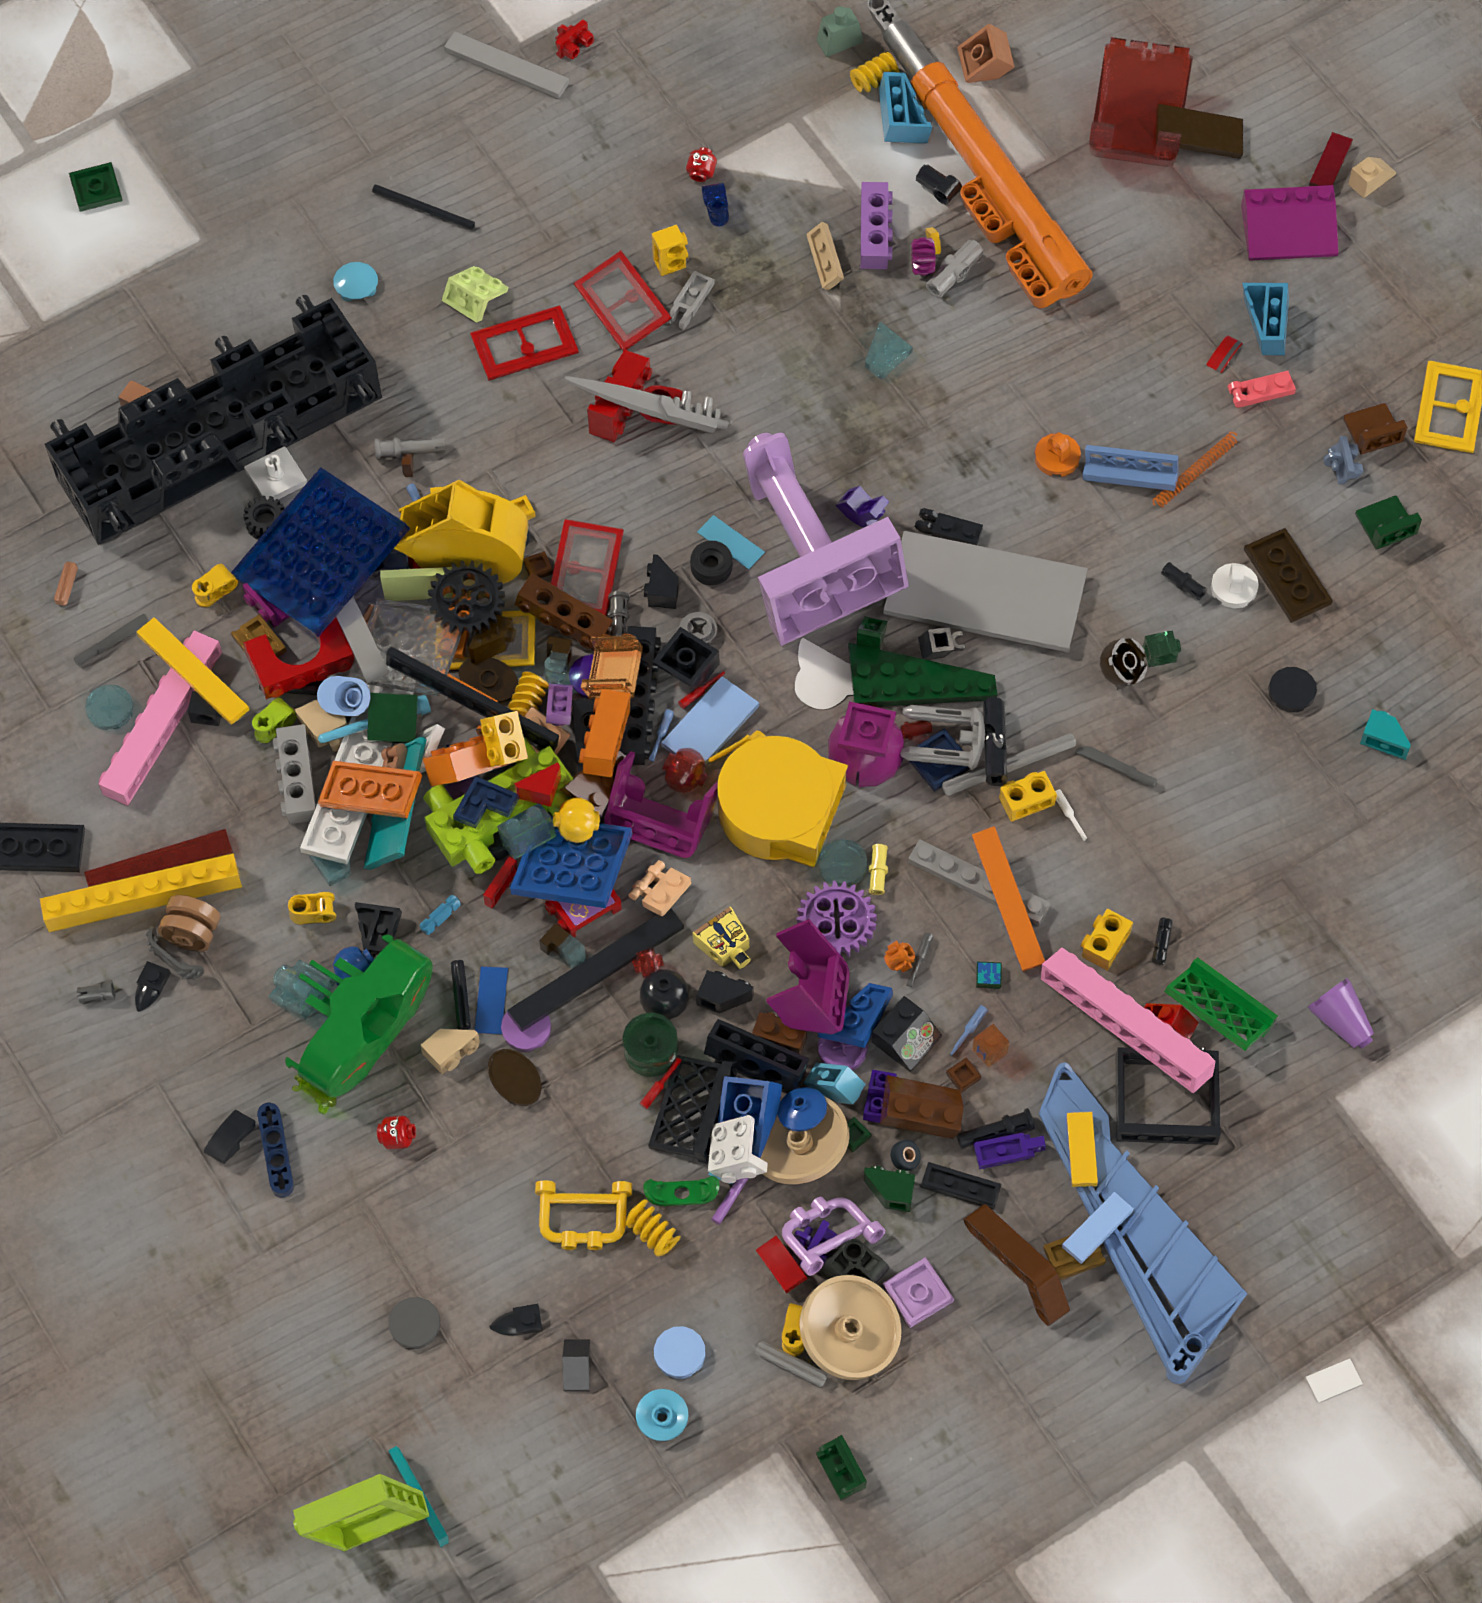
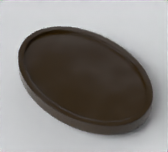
[459,657,519,702]
[488,1049,542,1106]

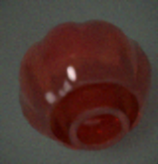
[662,748,708,793]

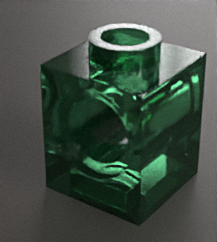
[1143,630,1181,668]

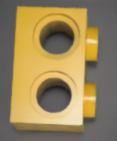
[652,224,688,276]
[480,711,528,767]
[999,771,1057,822]
[1080,908,1133,971]

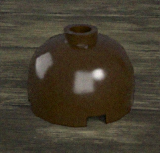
[1100,638,1147,686]

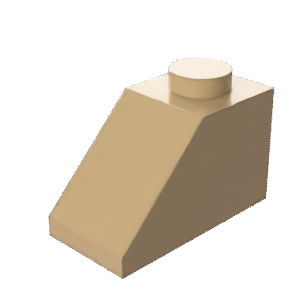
[1348,157,1396,198]

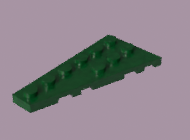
[848,643,998,707]

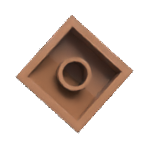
[957,24,1014,83]

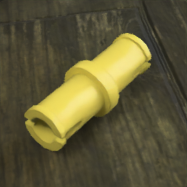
[869,844,888,895]

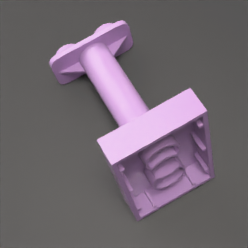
[743,433,909,646]

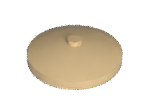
[760,1097,849,1184]
[800,1275,901,1380]

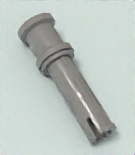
[375,437,445,459]

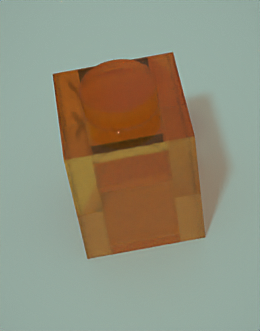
[972,1024,1009,1068]

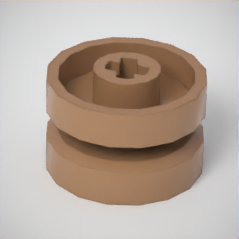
[157,895,221,952]

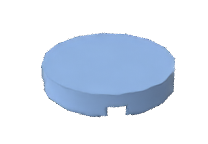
[654,1326,706,1379]

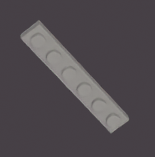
[908,839,1050,926]

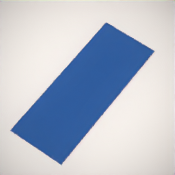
[475,966,508,1034]

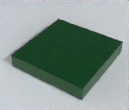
[69,162,123,212]
[367,692,418,743]

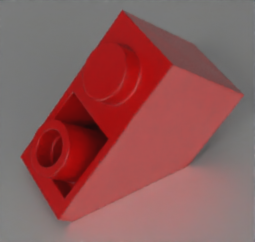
[1144,1003,1199,1040]

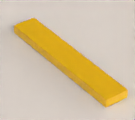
[136,617,249,725]

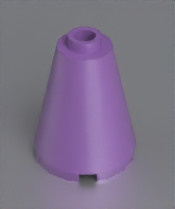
[1308,978,1374,1049]

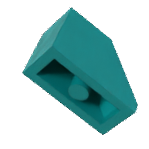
[1360,709,1411,760]

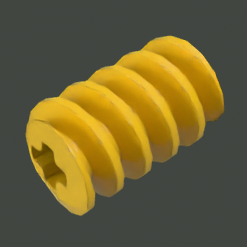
[850,52,900,93]
[508,671,549,717]
[626,1199,681,1257]

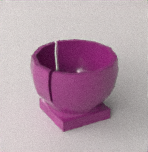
[828,701,904,787]

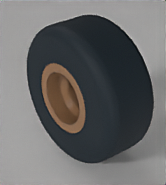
[890,1140,921,1171]

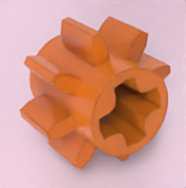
[884,941,915,973]

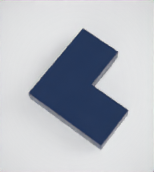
[453,776,519,829]

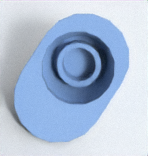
[317,676,371,716]

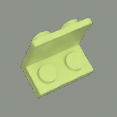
[442,266,508,323]

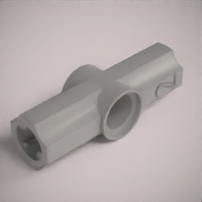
[926,240,984,298]

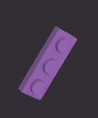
[546,684,573,726]

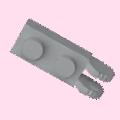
[667,271,715,330]

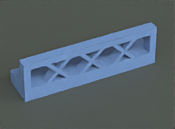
[1083,445,1179,491]

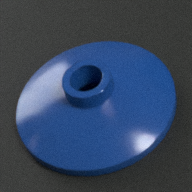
[777,1087,827,1132]

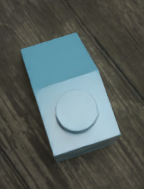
[804,1063,865,1104]

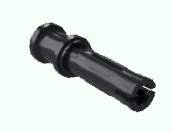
[957,1108,1035,1149]

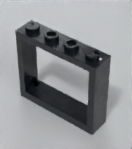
[1115,1046,1221,1145]

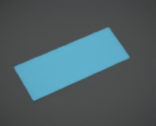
[697,515,765,569]

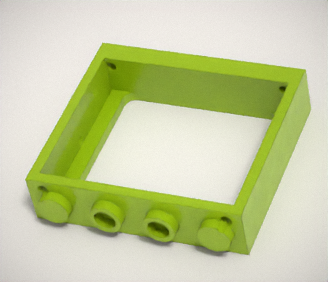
[293,1474,429,1552]

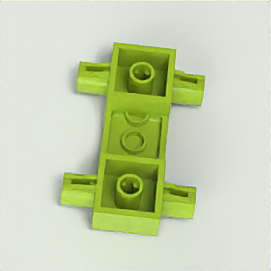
[423,737,573,874]

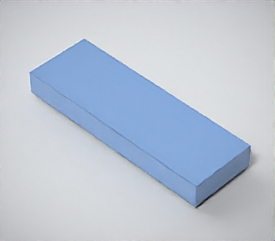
[1062,1192,1134,1264]

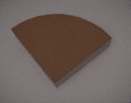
[401,454,413,477]

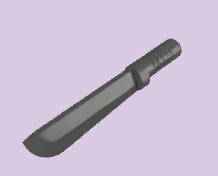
[73,614,146,666]
[1075,746,1157,788]

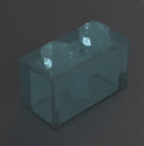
[497,804,556,860]

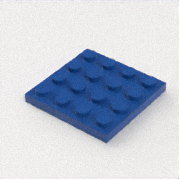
[510,815,632,908]

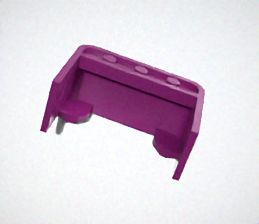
[604,751,718,858]
[766,919,850,1034]

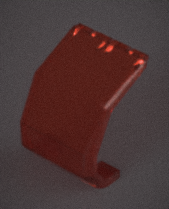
[1089,37,1193,167]

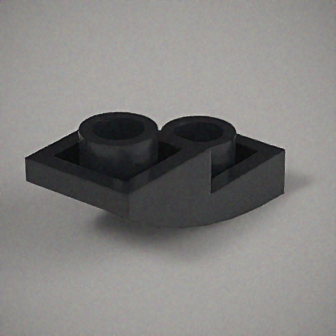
[204,1109,256,1164]

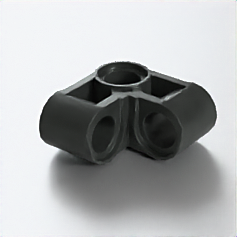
[819,1239,890,1284]

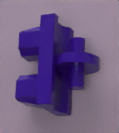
[793,1220,838,1267]

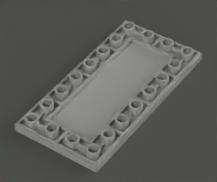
[883,531,1088,653]

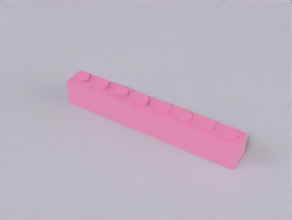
[99,631,222,806]
[1041,948,1215,1093]

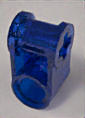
[701,182,729,226]

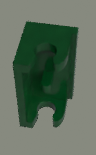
[816,1435,867,1501]

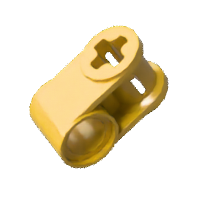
[192,564,238,608]
[288,892,336,925]
[781,1303,805,1357]

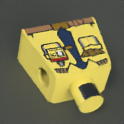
[693,907,751,969]

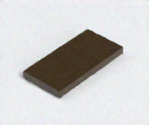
[1156,104,1243,159]
[1244,528,1333,623]

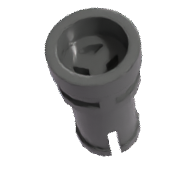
[77,980,115,1003]

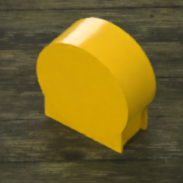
[392,480,529,587]
[718,736,848,868]

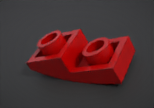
[756,1235,808,1294]

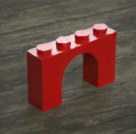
[243,609,355,699]

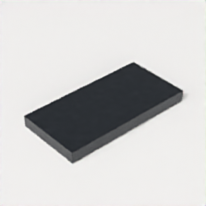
[0,823,85,872]

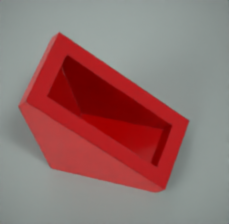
[514,762,561,807]

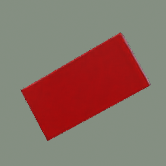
[483,856,518,909]

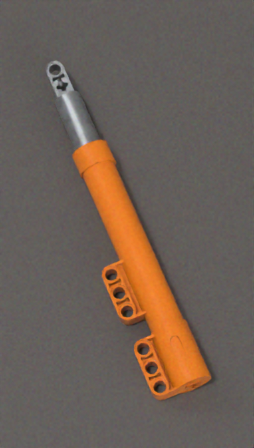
[868,0,1093,309]

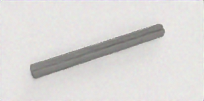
[942,733,1076,796]

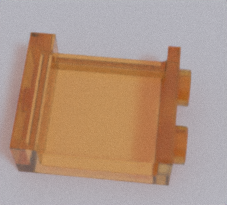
[581,634,643,699]

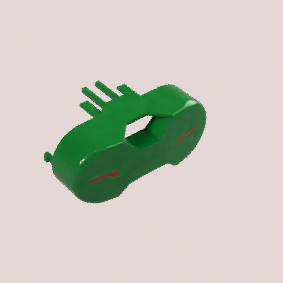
[285,935,433,1097]

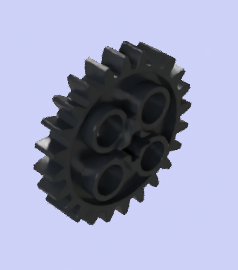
[427,560,505,636]

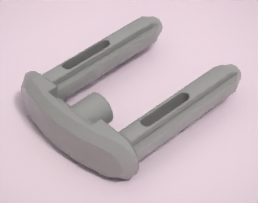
[900,705,985,770]

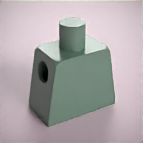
[817,6,863,57]

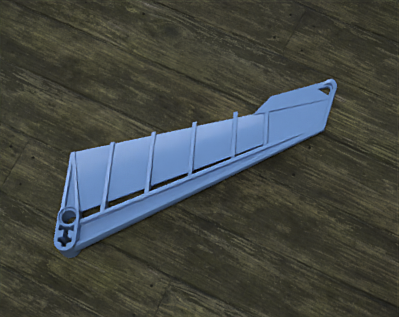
[1039,1062,1247,1384]

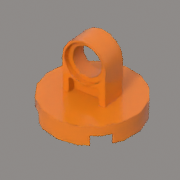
[1035,432,1081,477]

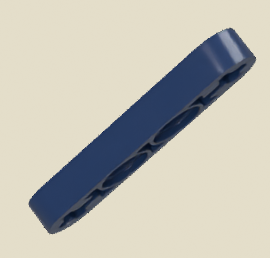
[257,1102,294,1198]

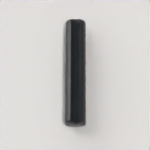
[451,960,471,1030]

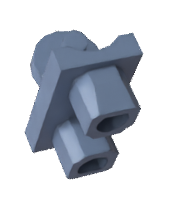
[1323,436,1363,484]

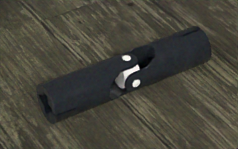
[983,697,1008,786]

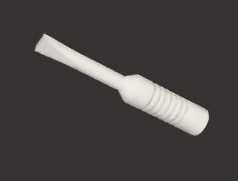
[1055,789,1087,841]

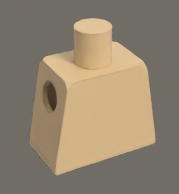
[295,700,347,752]

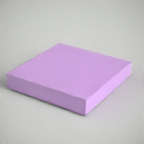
[882,1257,954,1328]

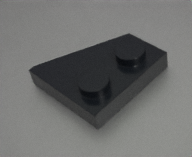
[355,902,402,955]

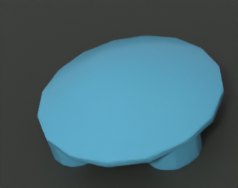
[333,262,378,301]

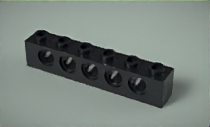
[619,626,661,765]

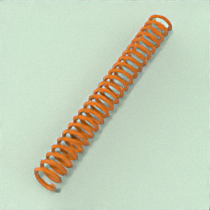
[1153,432,1238,507]

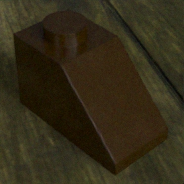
[469,615,516,664]

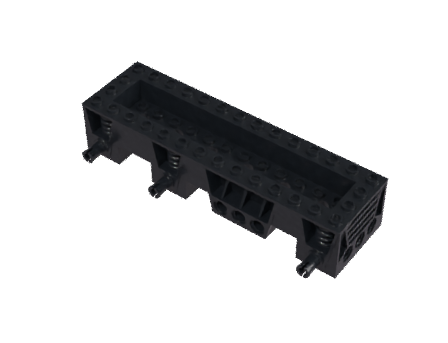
[44,295,383,545]

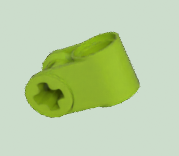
[252,698,297,743]

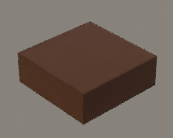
[523,551,553,578]
[946,1057,982,1093]

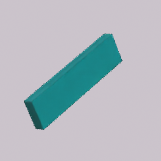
[388,1446,449,1548]

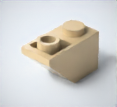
[421,1029,480,1075]

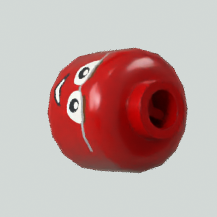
[686,147,717,182]
[377,1115,416,1150]

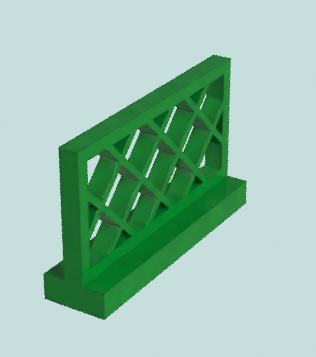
[1164,957,1278,1051]

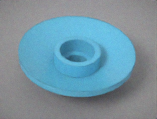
[636,1389,688,1441]

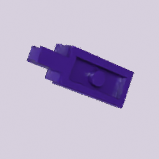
[973,1133,1046,1170]

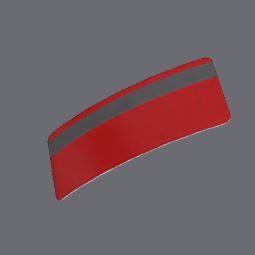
[1206,335,1242,373]

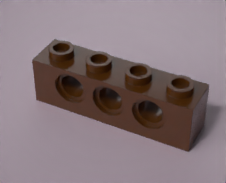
[514,573,613,652]

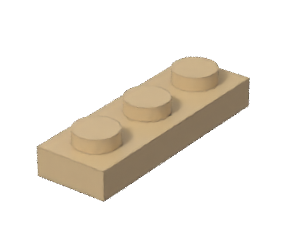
[806,222,844,291]

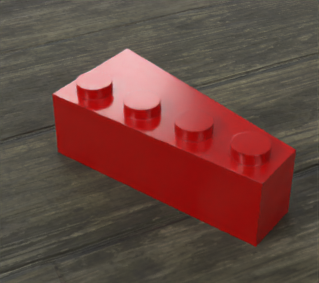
[587,349,652,443]

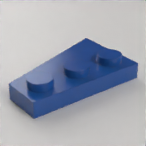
[818,983,893,1048]

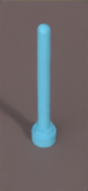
[318,694,431,743]

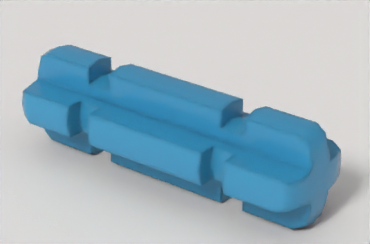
[419,895,461,935]

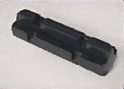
[1152,917,1173,965]

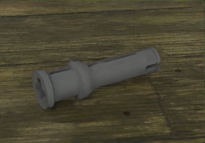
[608,591,630,653]

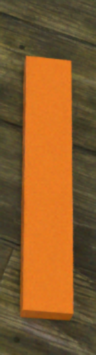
[972,826,1045,972]

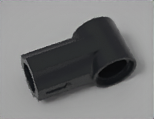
[916,164,962,205]

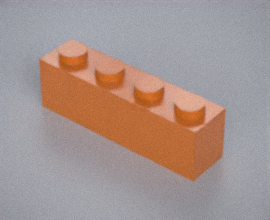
[579,689,630,778]

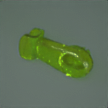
[292,1075,337,1115]

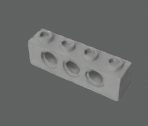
[273,724,316,825]

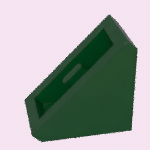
[856,616,888,650]

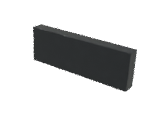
[921,1162,1002,1210]

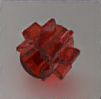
[632,948,664,978]

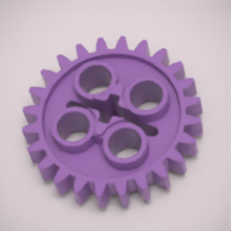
[797,881,877,957]

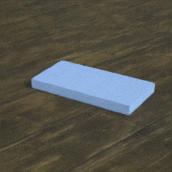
[661,676,759,773]

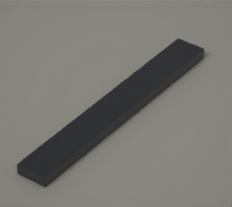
[386,646,559,751]
[507,908,684,1032]

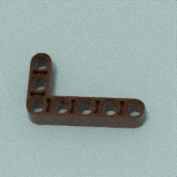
[963,1204,1070,1326]

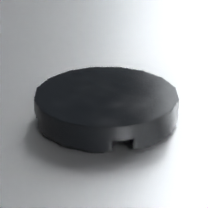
[1268,667,1317,712]

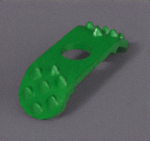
[643,1176,719,1206]

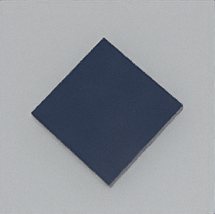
[908,728,970,792]

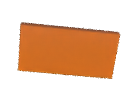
[318,761,422,818]

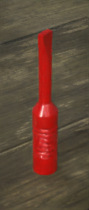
[678,671,725,709]
[639,1057,681,1110]

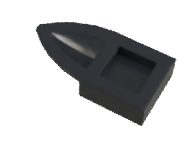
[135,961,171,1012]
[489,1304,543,1336]

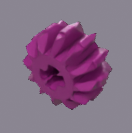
[911,237,936,276]

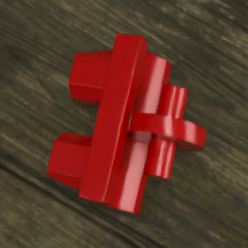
[555,19,594,60]

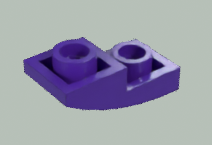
[863,1069,897,1123]

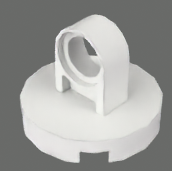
[1211,563,1259,609]

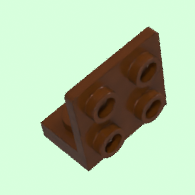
[1343,403,1408,455]

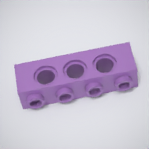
[860,182,893,269]

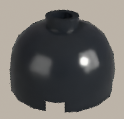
[640,969,689,1020]

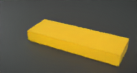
[1066,1112,1098,1187]

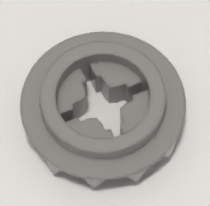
[679,612,717,644]

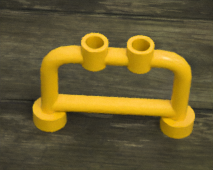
[535,1180,632,1250]

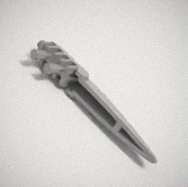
[565,376,728,433]

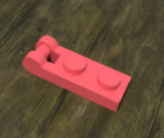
[1227,371,1296,408]

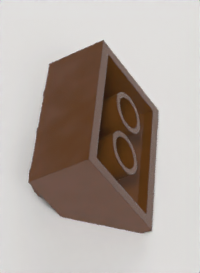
[880,1075,964,1139]

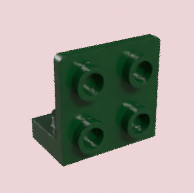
[1355,495,1422,550]

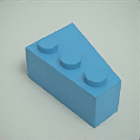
[879,72,933,143]
[1242,283,1289,355]

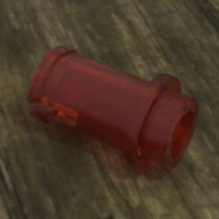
[900,720,932,740]

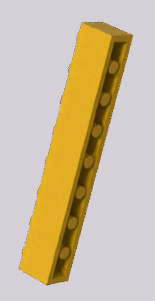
[39,853,242,932]

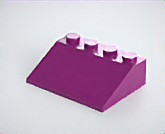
[1241,185,1339,261]

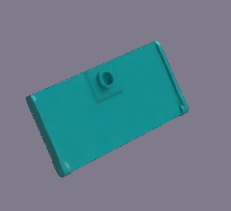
[363,737,427,870]

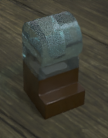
[544,636,572,684]
[539,923,586,969]

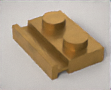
[231,614,287,658]
[1043,1235,1106,1281]

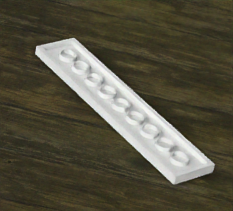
[300,647,425,864]

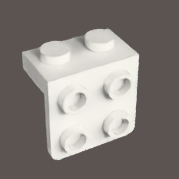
[708,1115,768,1183]

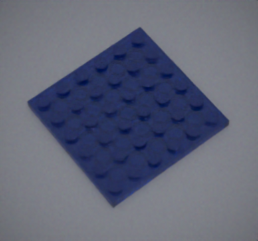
[231,467,411,637]

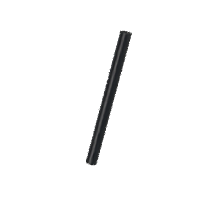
[372,184,475,230]

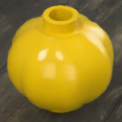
[553,797,600,843]

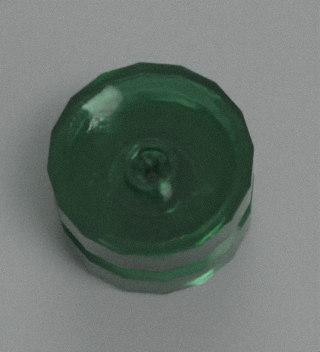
[622,1012,678,1077]

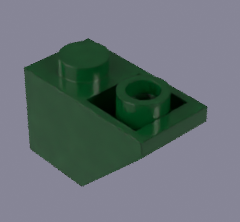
[863,1166,915,1212]

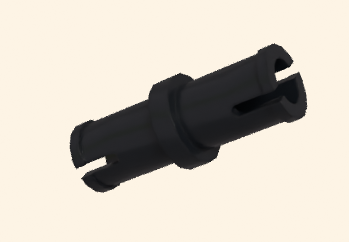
[1161,562,1207,601]

